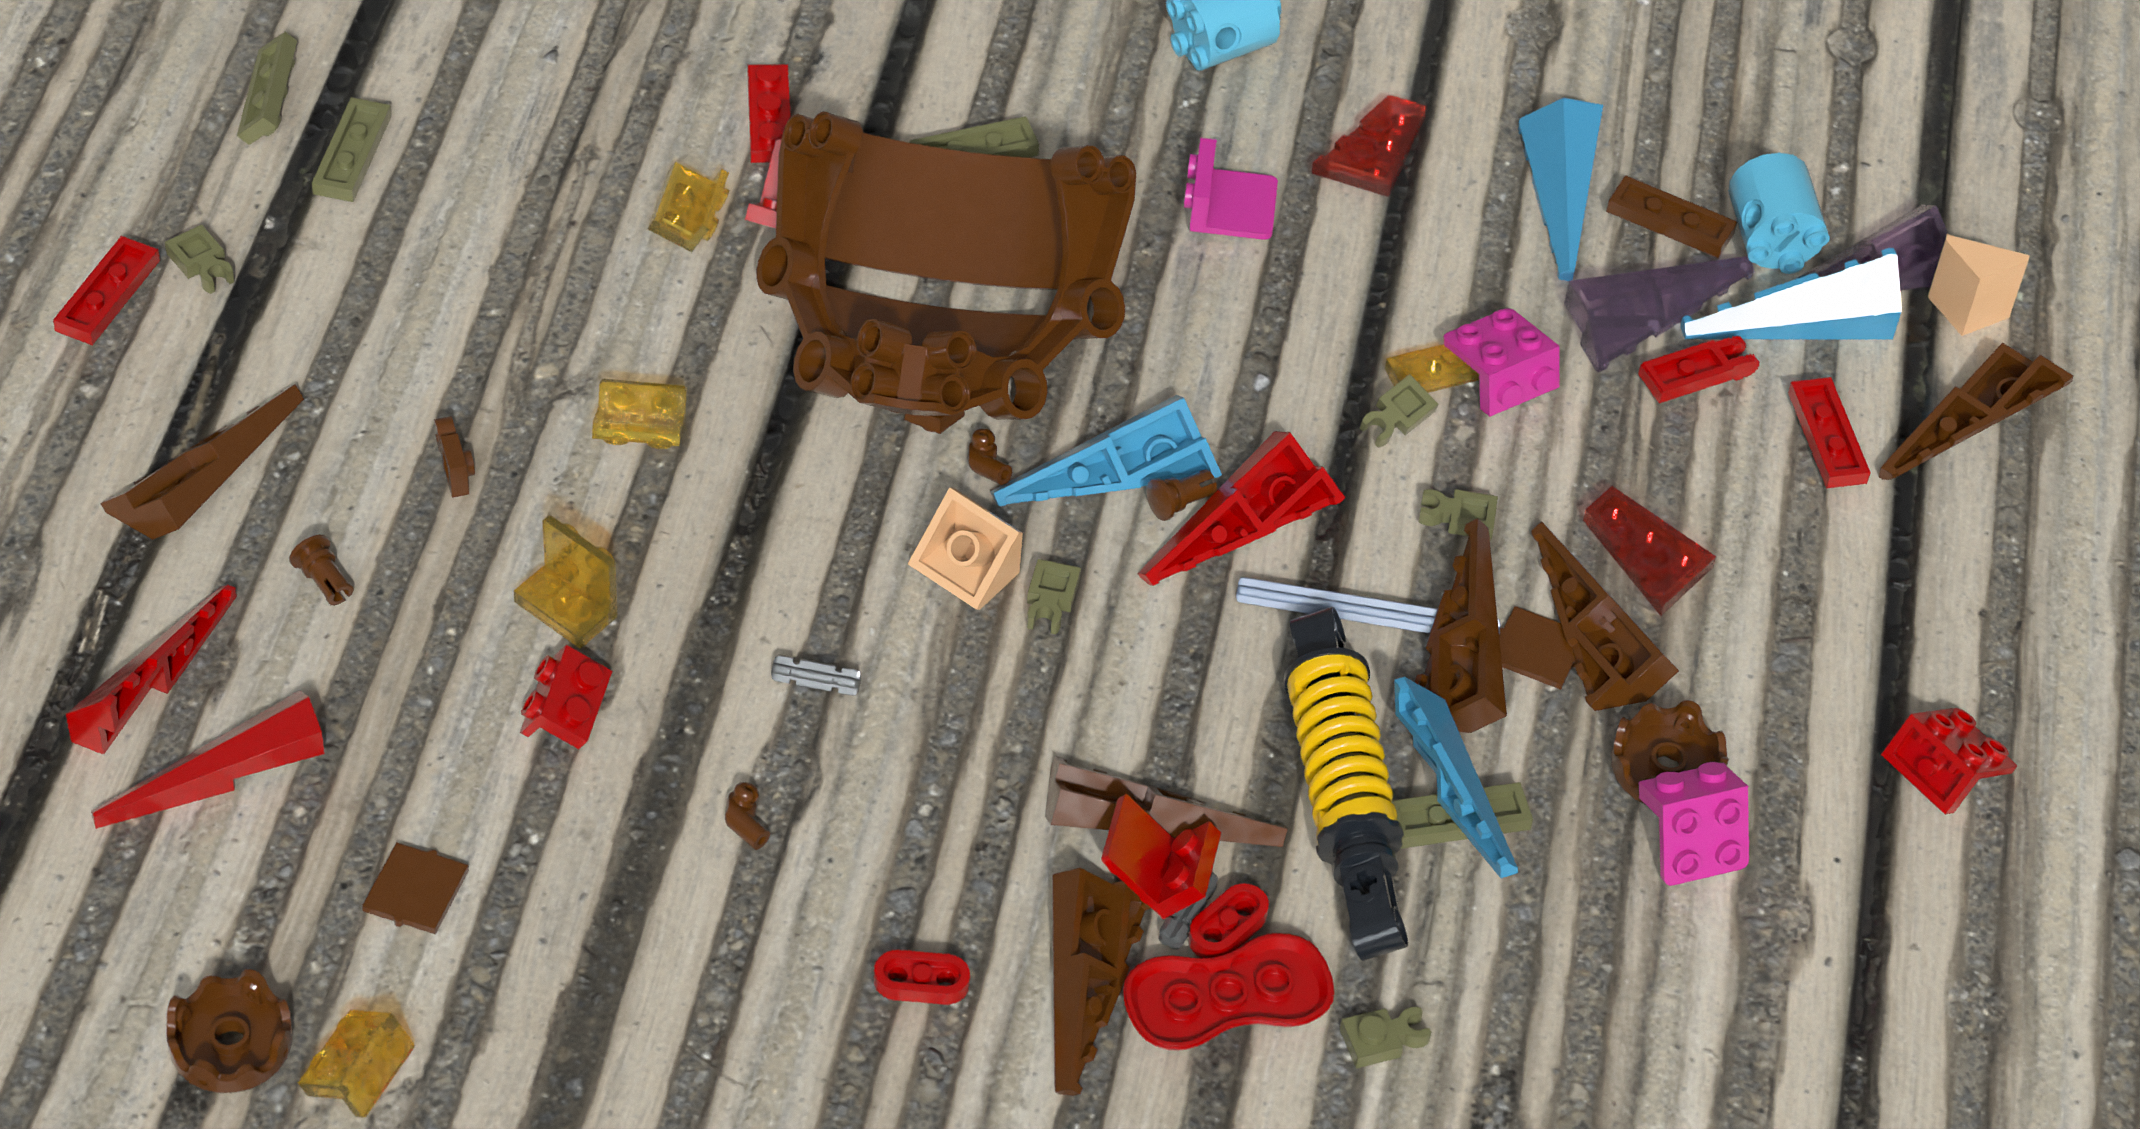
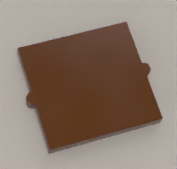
[1499,606,1577,690]
[362,842,469,935]

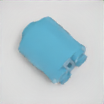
[1166,0,1282,71]
[1728,153,1830,274]

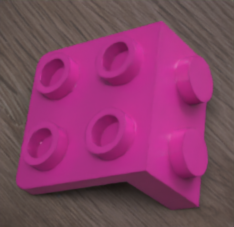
[1184,138,1278,240]
[1444,309,1560,417]
[1639,762,1749,886]

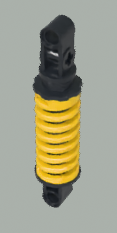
[1284,606,1408,961]

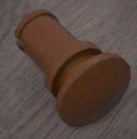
[1146,469,1217,521]
[289,534,354,606]

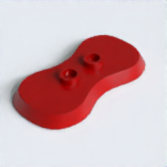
[1123,933,1334,1051]

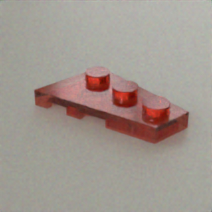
[1311,95,1427,197]
[1583,486,1716,616]

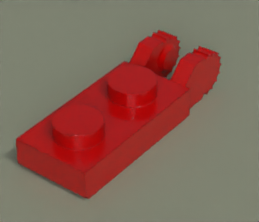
[1638,335,1760,404]

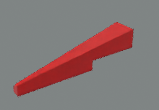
[1137,431,1345,586]
[66,584,237,755]
[91,690,325,829]

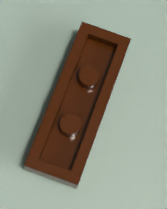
[1606,175,1737,258]

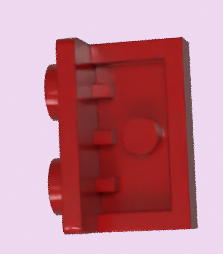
[520,645,613,749]

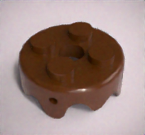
[1611,700,1729,805]
[166,969,293,1093]

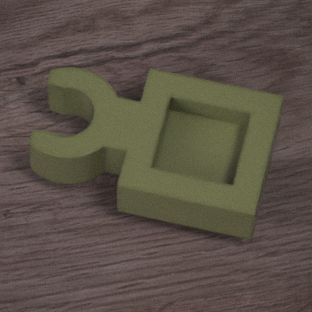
[165,224,234,294]
[1360,374,1439,447]
[1419,489,1498,540]
[1027,559,1081,635]
[1339,1007,1432,1068]

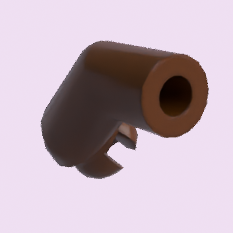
[969,429,1012,485]
[724,782,770,850]

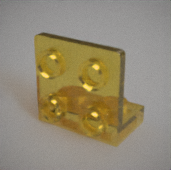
[513,515,617,649]

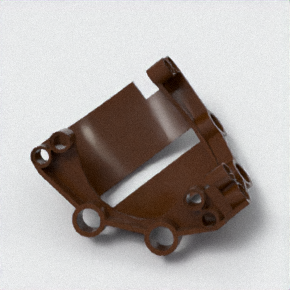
[756,111,1136,420]

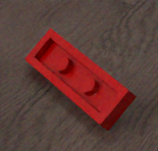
[747,64,790,163]
[53,236,160,346]
[1788,377,1871,489]

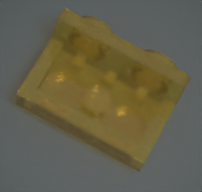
[648,162,729,252]
[592,379,687,449]
[298,1010,415,1118]

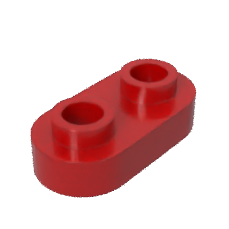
[1188,883,1269,958]
[874,950,970,1005]

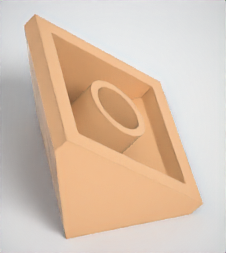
[1928,234,2030,336]
[908,487,1023,610]

